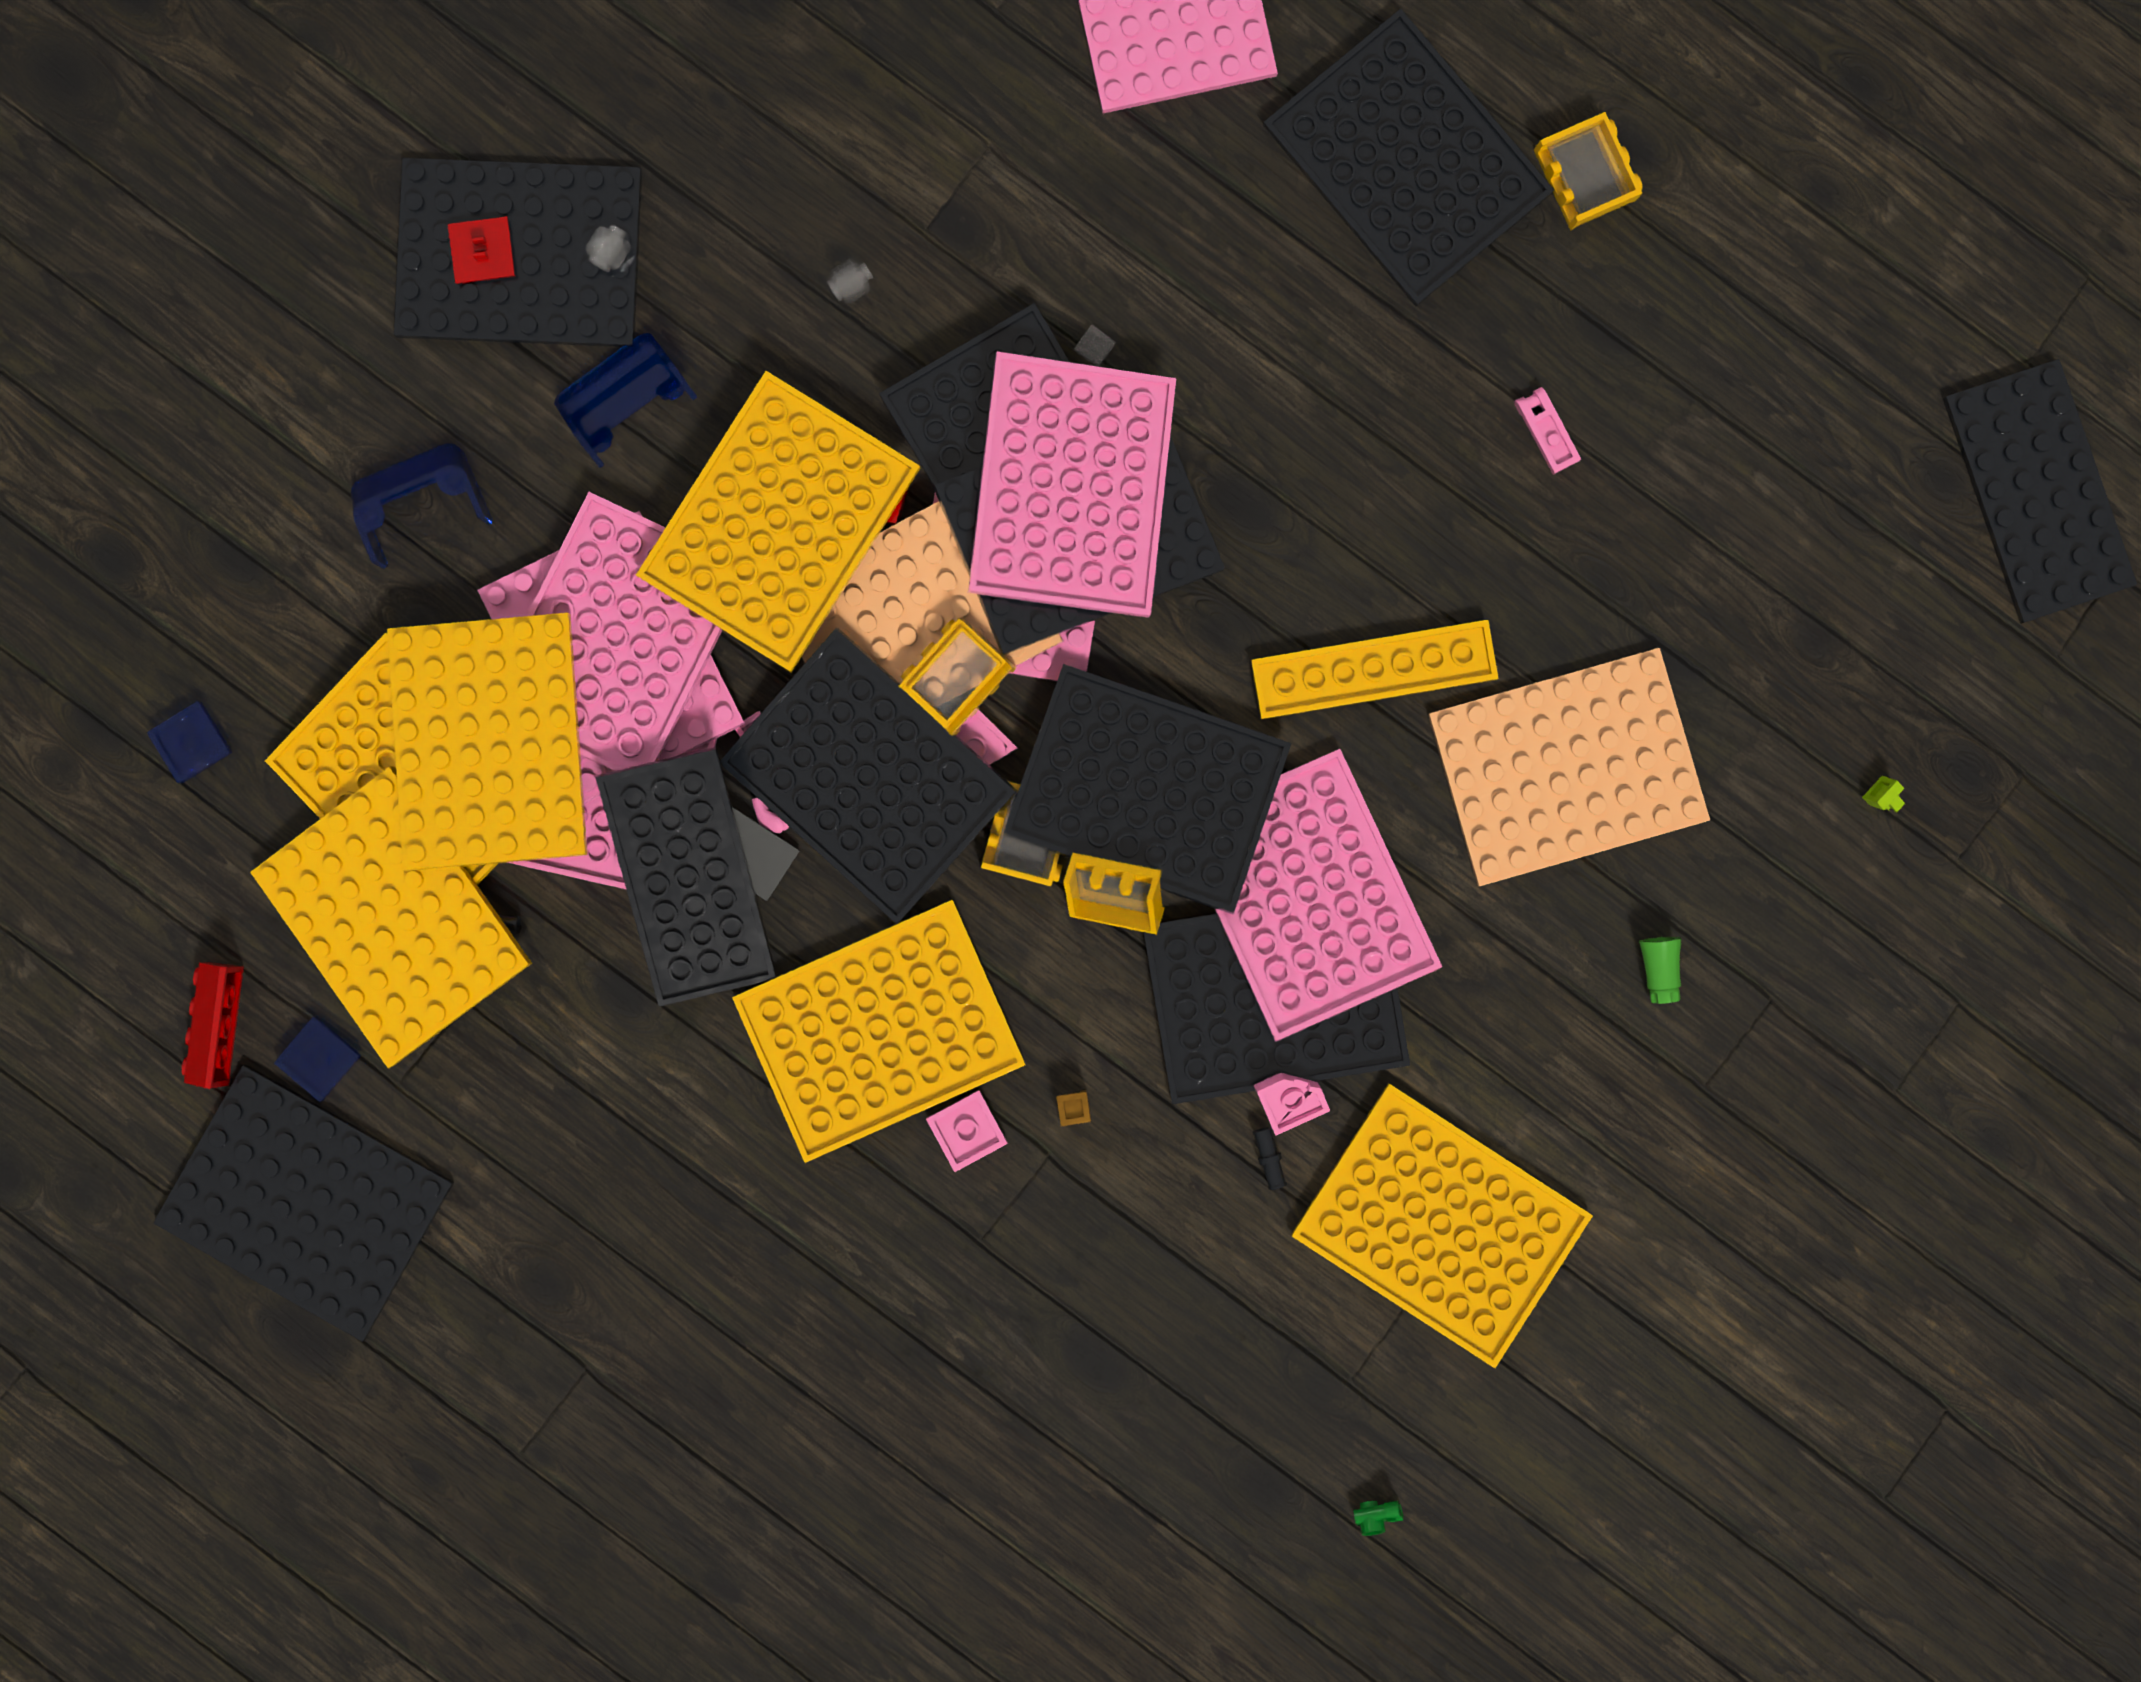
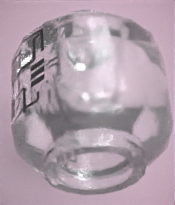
[586,224,631,272]
[827,259,873,304]

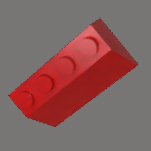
[182,962,244,1089]

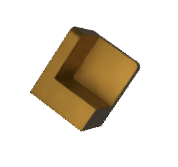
[1056,1090,1091,1126]

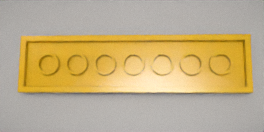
[1251,620,1499,720]

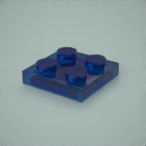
[147,701,233,784]
[274,1017,361,1102]

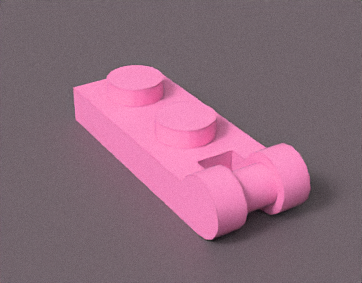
[1514,387,1581,475]

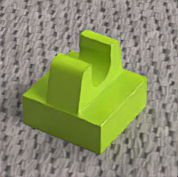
[1862,776,1905,813]

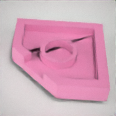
[1254,1073,1330,1136]

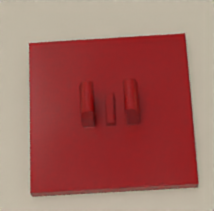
[448,216,515,284]

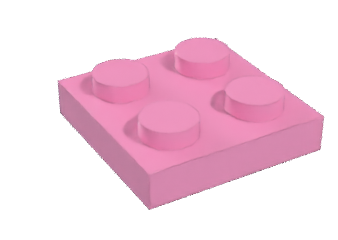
[926,1090,1008,1172]

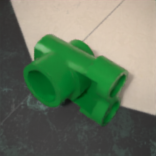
[1354,1501,1404,1536]

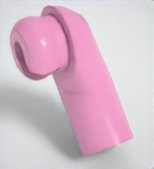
[752,798,789,833]

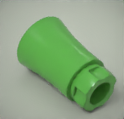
[1639,937,1681,1004]

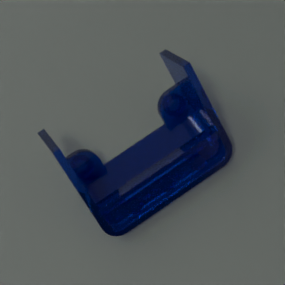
[554,333,697,468]
[351,443,493,569]

